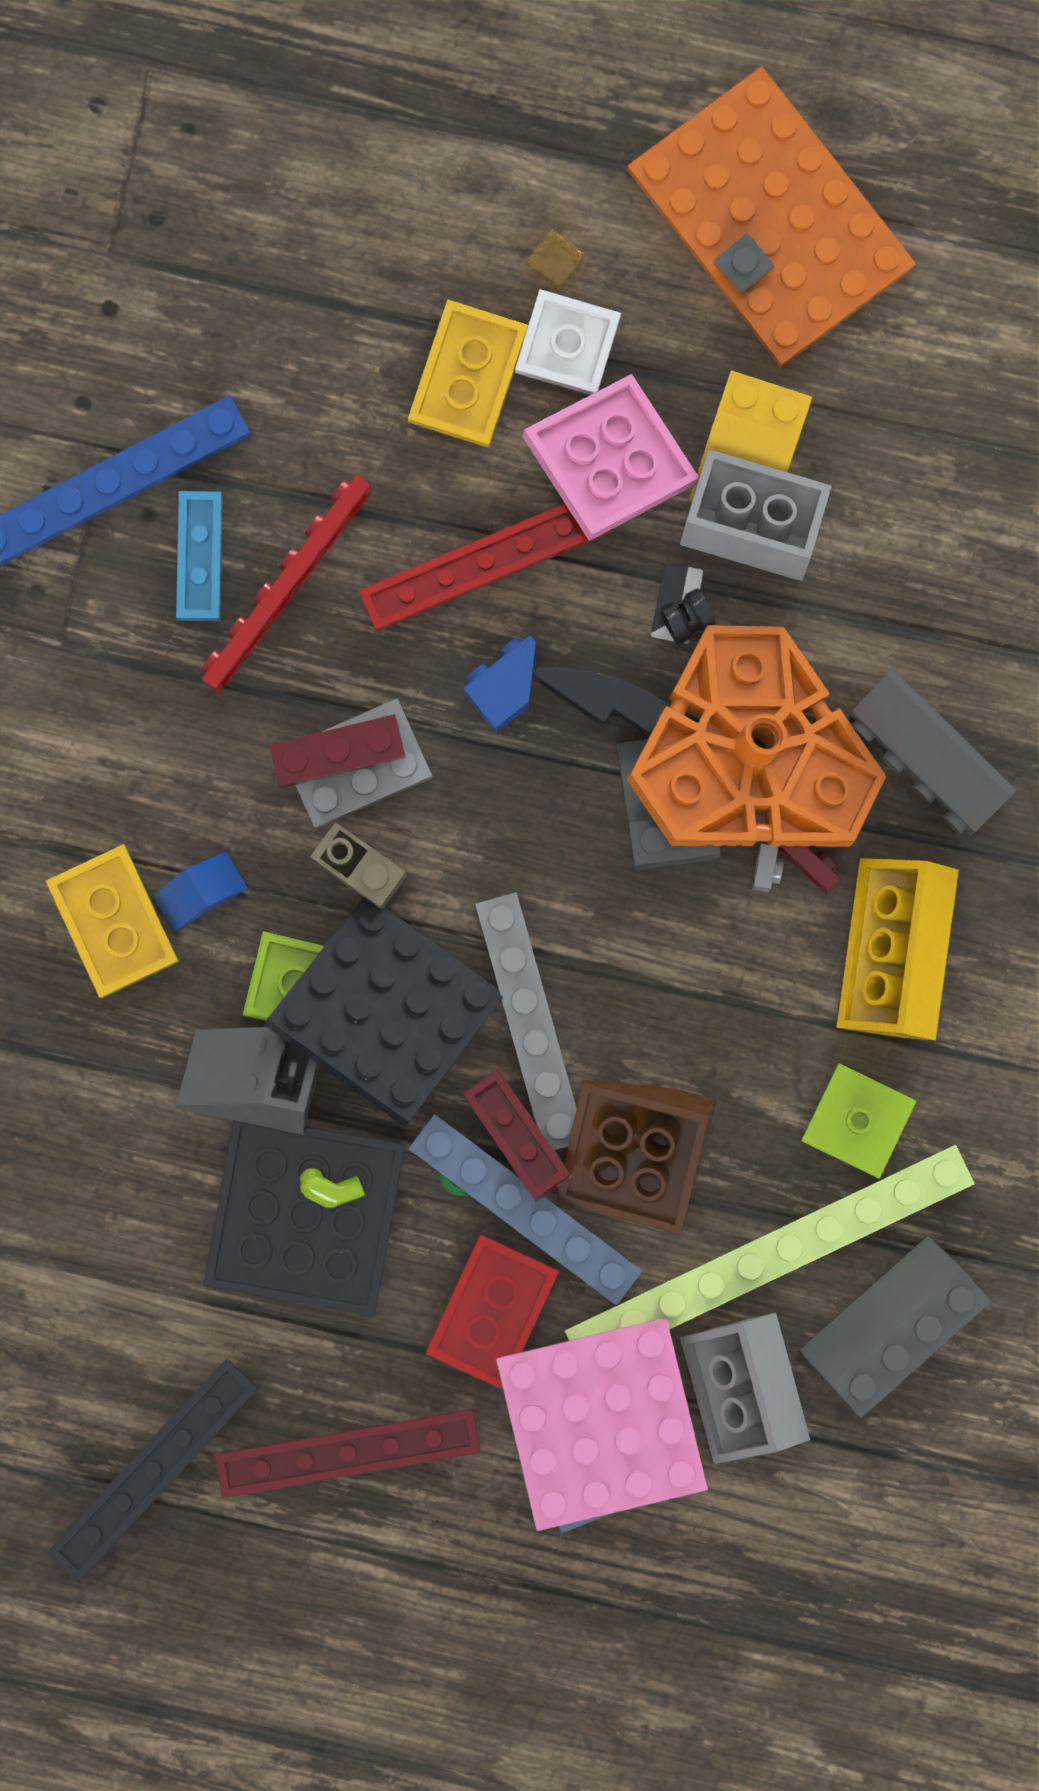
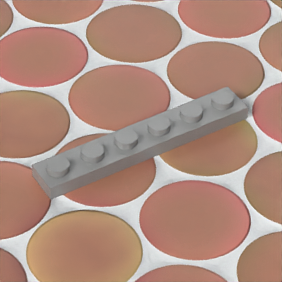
[475,892,577,1150]

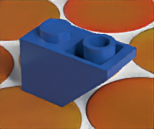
[463,635,536,734]

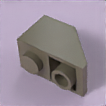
[310,822,407,910]

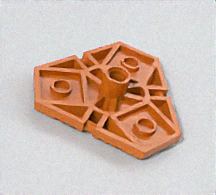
[627,625,886,847]

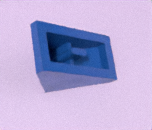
[152,852,248,933]

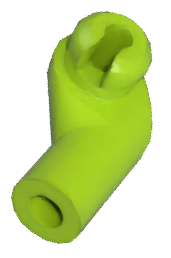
[300,1168,365,1208]

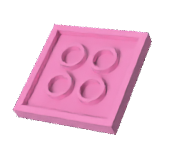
[522,374,699,541]

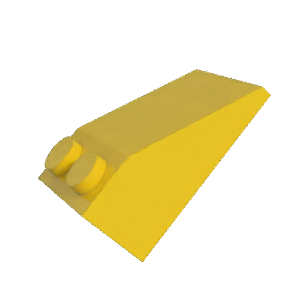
[689,370,812,502]

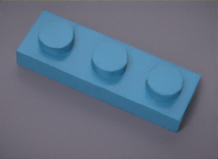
[176,491,223,621]

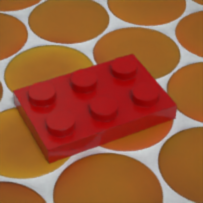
[425,1235,559,1390]

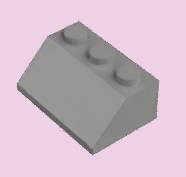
[680,449,832,581]
[680,1313,810,1464]

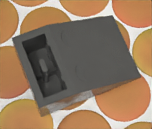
[176,1027,320,1134]

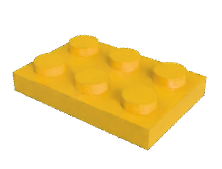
[408,299,528,448]
[46,844,179,998]

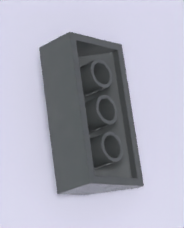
[849,668,1017,837]
[798,1236,991,1418]

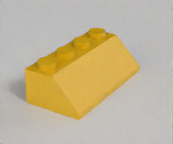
[836,858,959,1040]

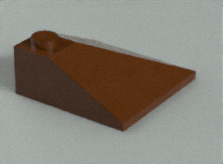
[556,1080,717,1235]

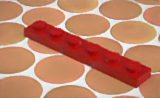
[202,475,372,695]
[359,504,612,632]

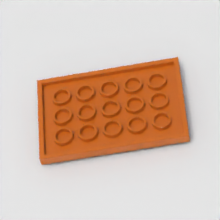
[627,66,916,368]

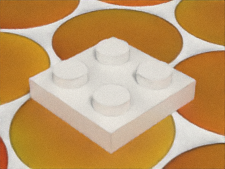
[515,289,621,395]

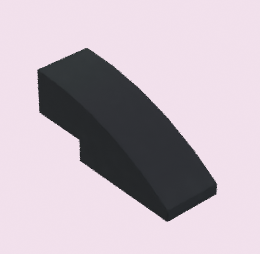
[533,666,669,738]

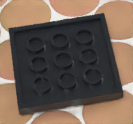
[265,897,503,1128]
[203,1120,405,1316]

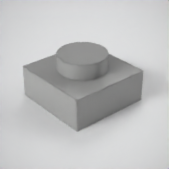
[751,843,784,893]

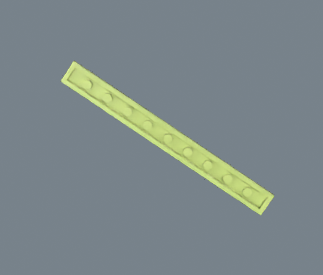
[564,1145,975,1341]

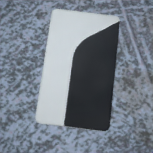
[651,563,703,644]

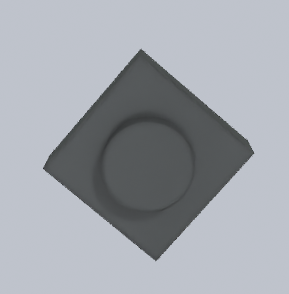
[714,233,774,295]

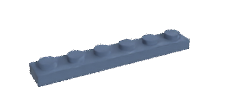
[408,1114,642,1306]

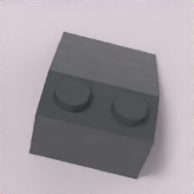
[616,739,721,870]

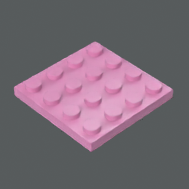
[496,1318,708,1531]

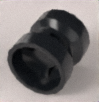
[659,588,716,645]

